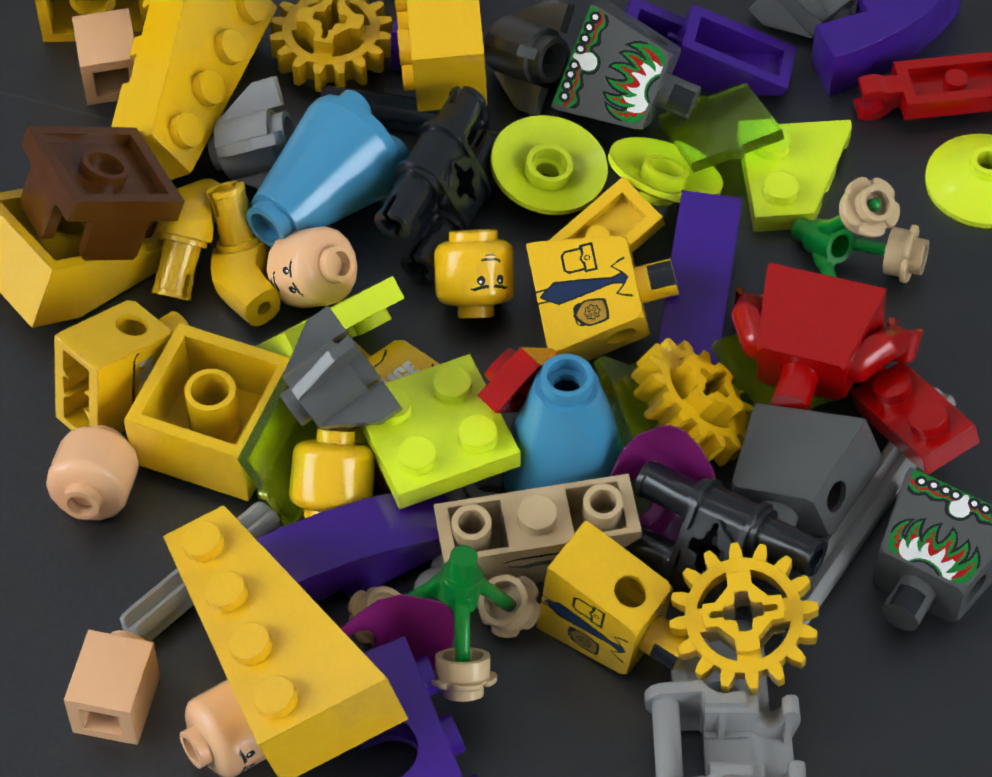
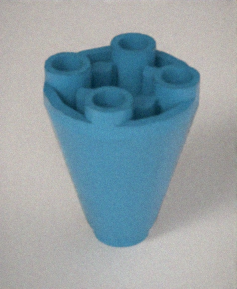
[246,89,409,247]
[503,354,626,493]

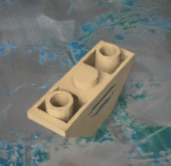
[433,474,642,583]

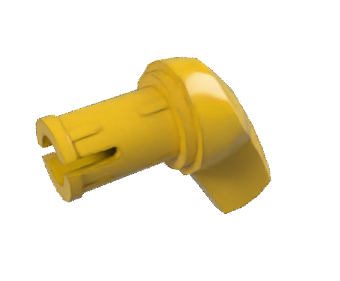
[151,179,220,301]
[206,180,281,326]

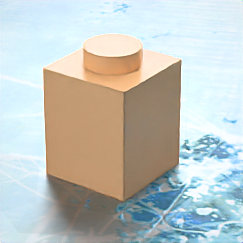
[72,8,134,106]
[64,630,161,745]

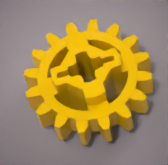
[269,0,393,92]
[631,338,754,467]
[669,542,819,695]

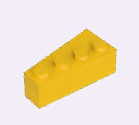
[111,0,278,180]
[163,505,408,777]

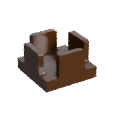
[20,125,185,260]

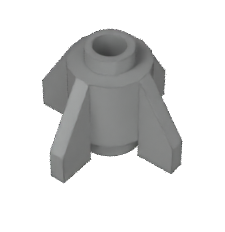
[208,76,297,189]

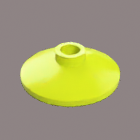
[490,115,608,215]
[925,134,992,229]
[608,137,723,207]

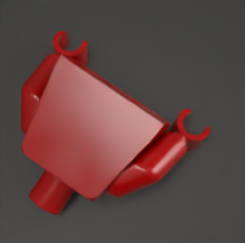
[731,263,924,410]

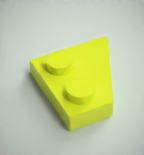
[738,120,852,232]

